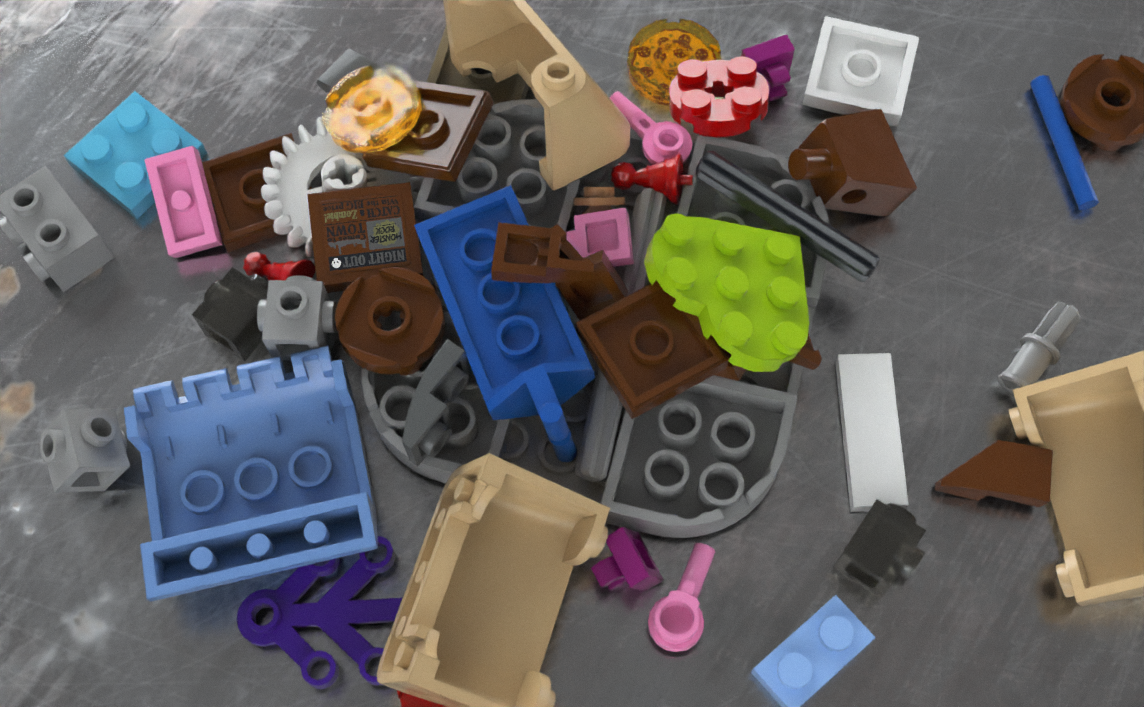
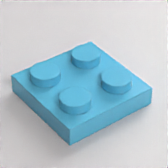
[63,91,207,219]

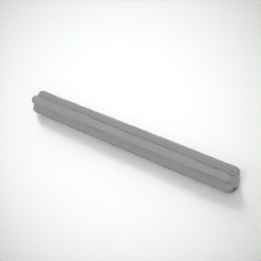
[575,188,667,482]

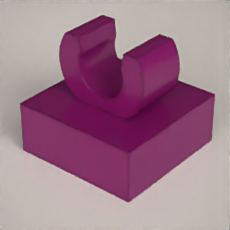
[741,34,795,102]
[591,527,664,591]

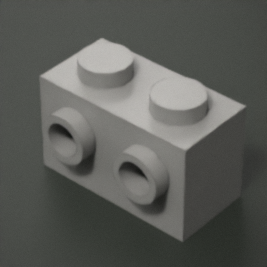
[0,166,115,292]

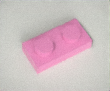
[144,145,223,258]

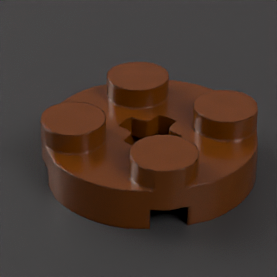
[1059,54,1144,152]
[335,267,446,375]

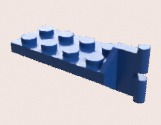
[414,185,595,463]

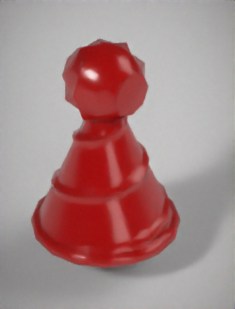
[611,154,694,205]
[243,252,315,281]

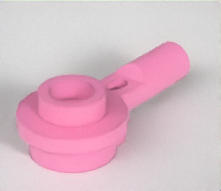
[610,91,693,165]
[648,543,715,652]

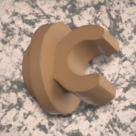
[573,187,625,214]

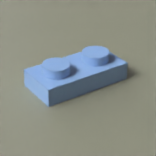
[751,595,876,707]

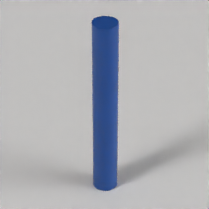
[1030,75,1099,210]

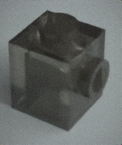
[192,267,269,362]
[834,499,926,598]

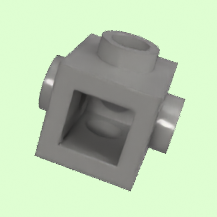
[257,276,337,360]
[40,404,130,493]

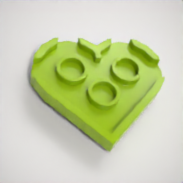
[644,213,810,372]

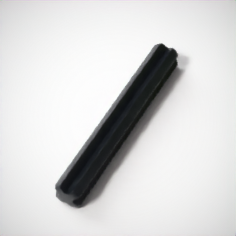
[695,151,880,282]

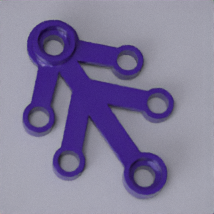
[237,536,403,689]

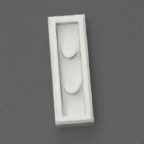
[835,353,909,512]

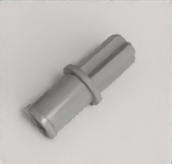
[997,301,1081,395]

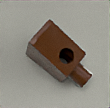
[788,109,917,216]

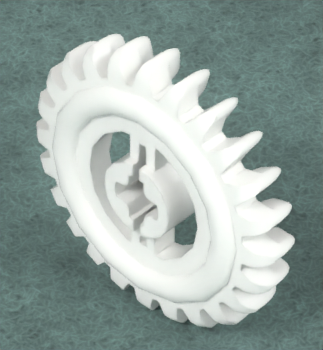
[261,116,424,257]

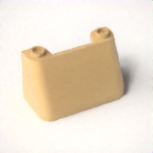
[443,0,630,191]
[1009,351,1144,606]
[377,453,610,707]

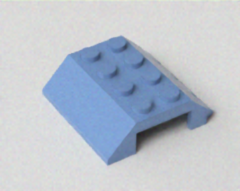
[124,346,378,602]

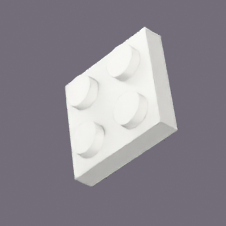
[802,16,919,127]

